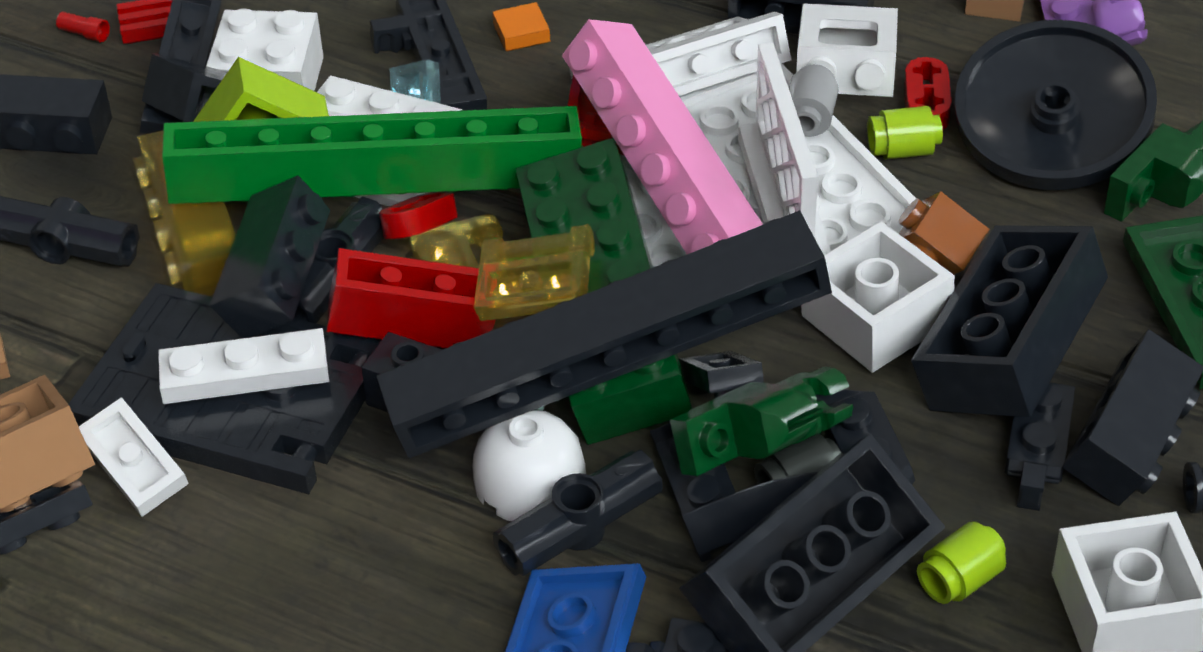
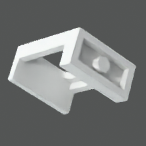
[796,4,898,97]

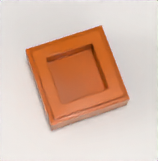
[492,2,550,51]

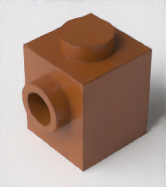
[898,191,990,275]

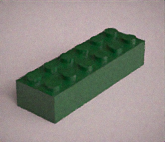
[515,138,692,445]

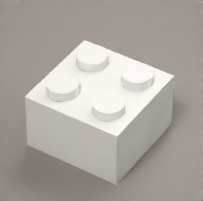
[206,9,323,91]
[801,221,955,373]
[1052,512,1203,652]

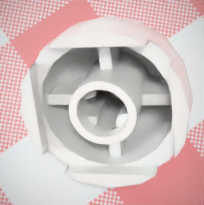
[472,410,586,521]

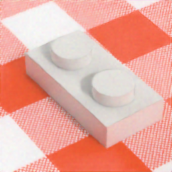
[79,397,189,517]

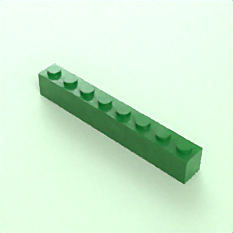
[162,106,582,204]

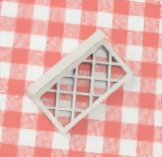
[570,12,791,96]
[738,42,831,255]

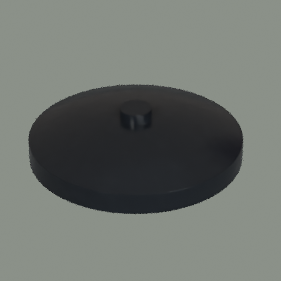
[955,20,1157,190]

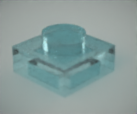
[390,60,441,104]

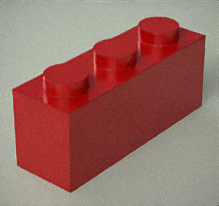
[326,248,499,348]

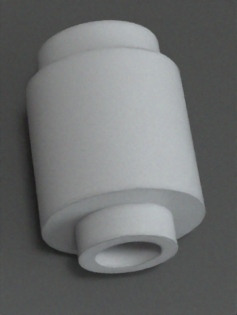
[789,64,839,137]

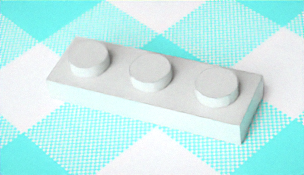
[159,328,329,404]

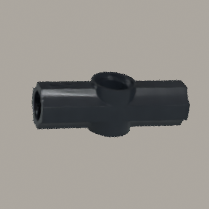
[0,196,140,267]
[294,196,384,324]
[493,449,662,576]

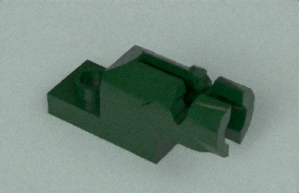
[1104,120,1203,222]
[670,367,853,476]

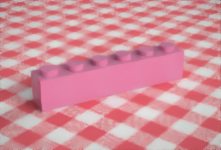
[562,19,763,254]

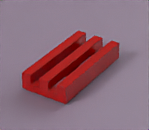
[116,0,173,44]

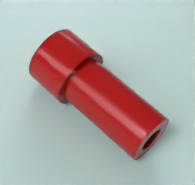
[56,12,110,43]

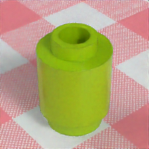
[867,106,943,160]
[917,521,1006,604]

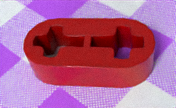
[904,57,952,130]
[379,192,458,239]

